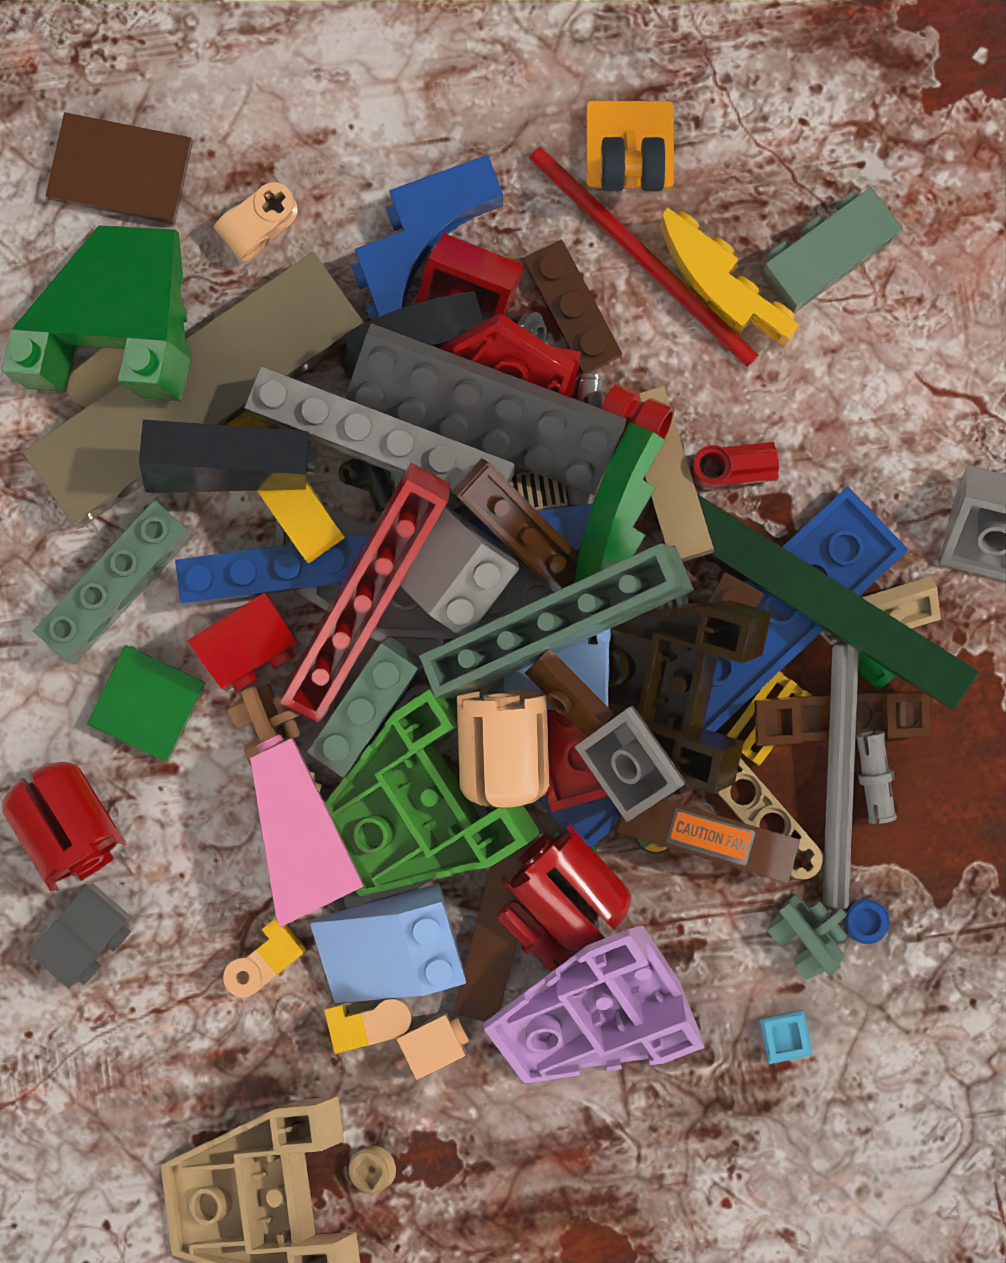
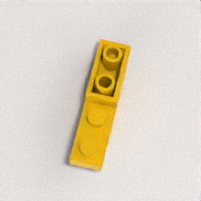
[660,208,800,347]
[226,410,345,564]

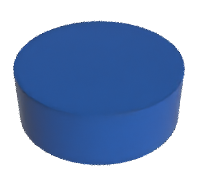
[843,899,890,944]

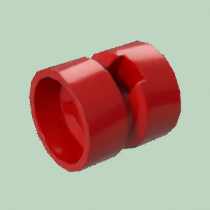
[600,384,675,446]

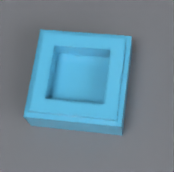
[759,1010,813,1064]

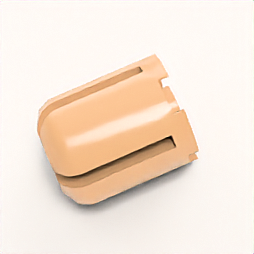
[457,690,549,808]

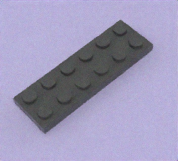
[345,323,626,495]

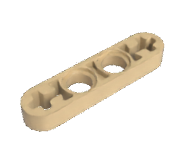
[717,758,823,880]

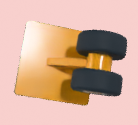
[586,101,674,192]

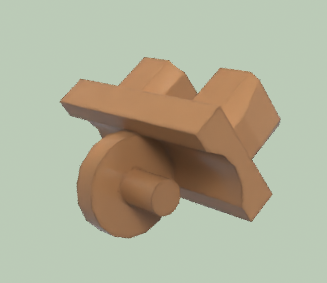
[228,684,305,766]

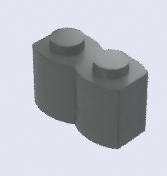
[28,883,133,989]

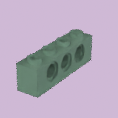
[33,499,194,664]

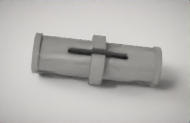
[856,730,897,824]

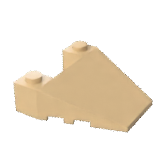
[161,1096,360,1263]

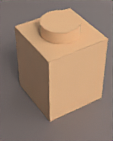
[397,1011,470,1080]

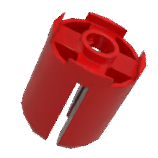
[2,762,127,891]
[502,821,631,952]

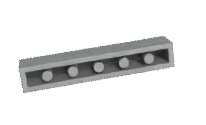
[245,367,514,496]

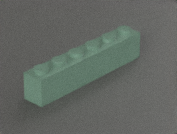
[419,543,694,699]

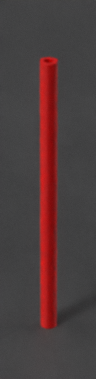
[529,146,759,368]

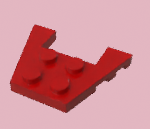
[438,313,575,473]

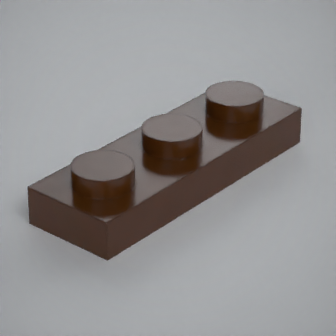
[523,239,622,374]

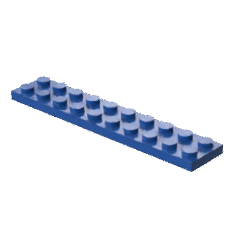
[538,486,909,848]

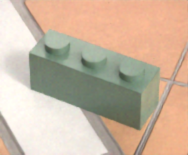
[761,187,903,313]
[307,637,424,778]

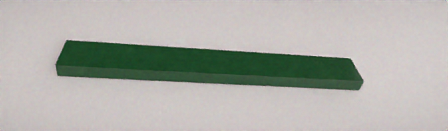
[654,494,980,712]

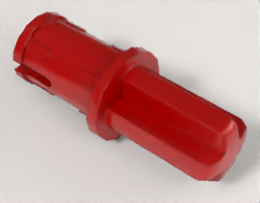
[497,900,573,972]

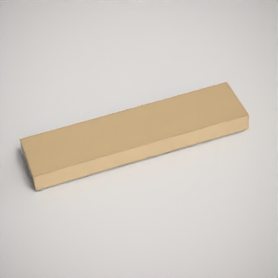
[629,386,714,562]

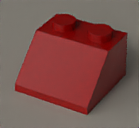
[415,233,525,322]
[187,592,301,693]

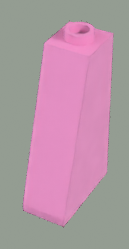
[250,734,364,927]

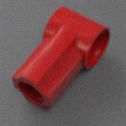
[689,442,779,491]

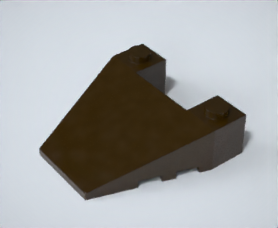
[590,600,772,794]

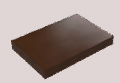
[46,112,193,225]

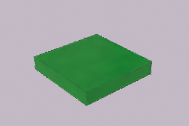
[87,645,206,762]

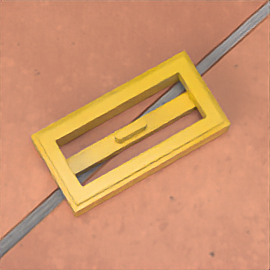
[726,671,812,766]

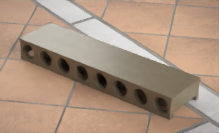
[22,251,364,528]

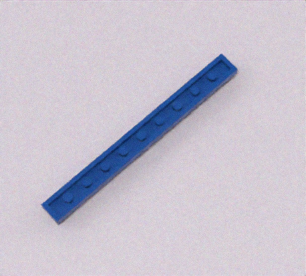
[175,503,593,605]

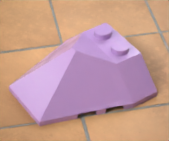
[483,926,704,1083]

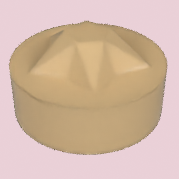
[349,1146,396,1194]

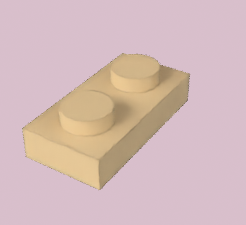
[862,576,941,629]

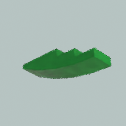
[574,422,666,583]

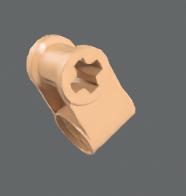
[213,182,298,263]

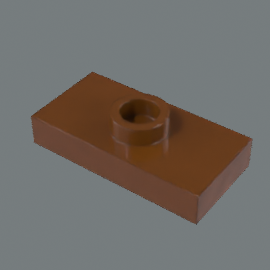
[525,649,614,737]

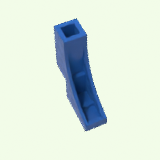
[351,155,503,320]

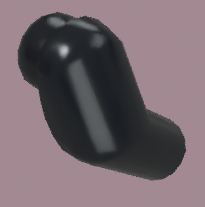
[338,458,392,512]

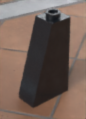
[139,419,317,493]

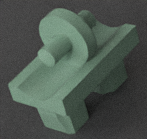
[767,893,847,980]

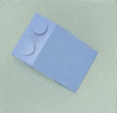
[310,883,466,1003]

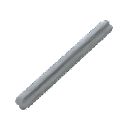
[823,644,859,909]

